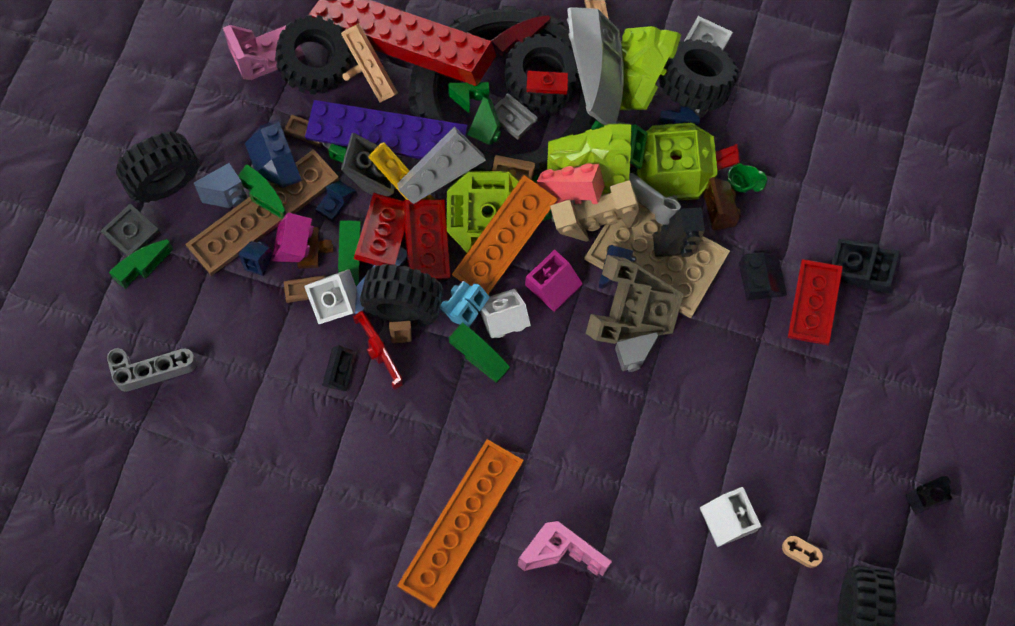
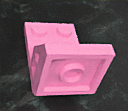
[223,25,305,80]
[518,521,612,576]

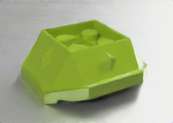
[636,123,718,201]
[447,171,519,253]

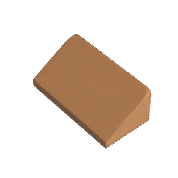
[492,155,535,181]

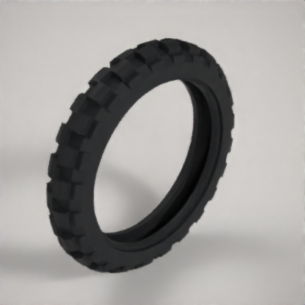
[409,6,597,180]

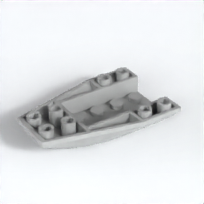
[567,7,624,125]

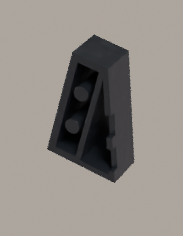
[652,207,705,257]

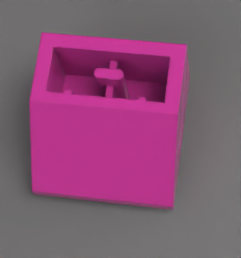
[525,249,583,312]

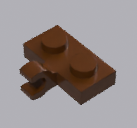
[297,227,333,269]

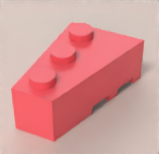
[537,163,605,204]

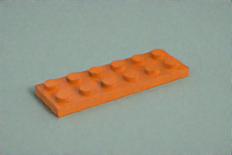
[452,175,557,294]

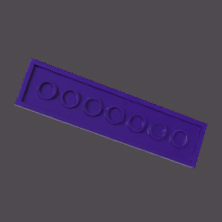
[305,100,469,159]

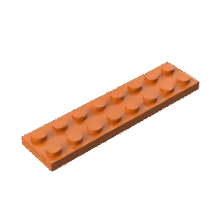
[397,439,524,610]

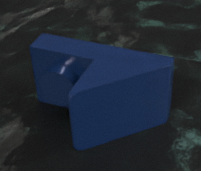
[658,106,700,126]
[316,180,356,222]

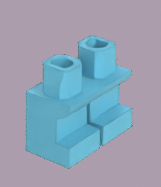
[440,281,490,327]

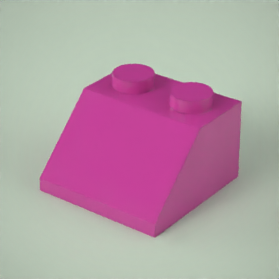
[271,213,313,262]

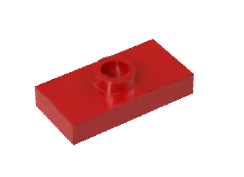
[526,71,568,94]

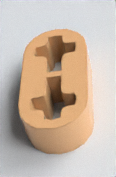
[782,536,823,568]

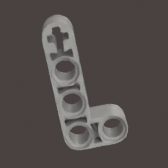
[107,348,197,392]

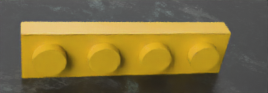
[368,142,435,200]

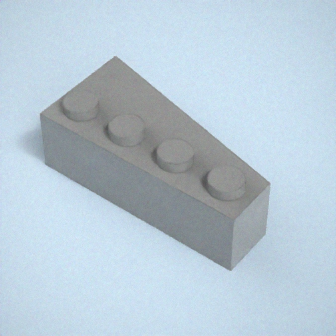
[397,127,486,204]

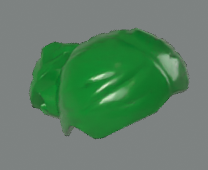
[727,163,768,193]

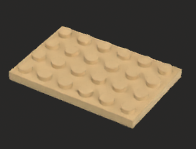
[585,201,730,318]

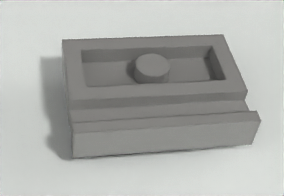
[494,93,538,140]

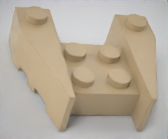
[550,180,640,242]

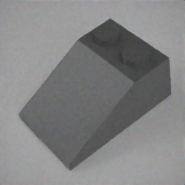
[341,133,403,196]

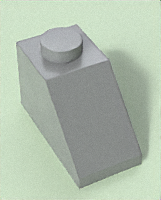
[615,332,658,372]

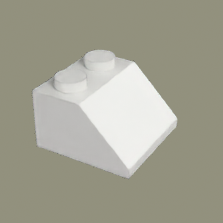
[480,289,531,338]

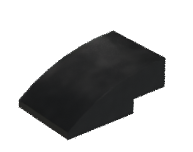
[832,239,901,294]

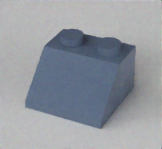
[194,163,247,208]

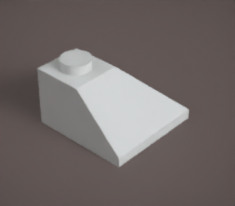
[304,269,357,324]

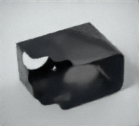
[906,476,957,515]

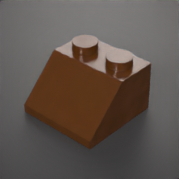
[703,177,741,230]

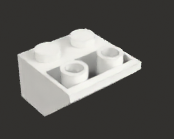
[700,487,761,547]

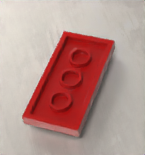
[354,193,405,266]
[403,200,450,280]
[787,259,843,346]

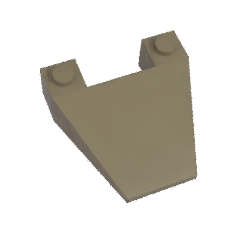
[586,255,684,344]

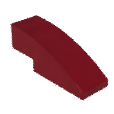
[492,15,551,57]

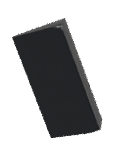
[322,345,357,391]

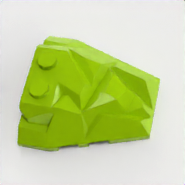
[620,26,681,110]
[547,124,631,196]

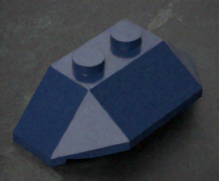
[245,120,302,188]

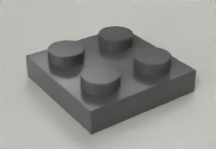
[101,204,160,257]

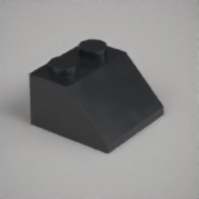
[739,252,787,301]

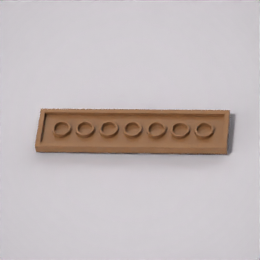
[185,149,339,276]

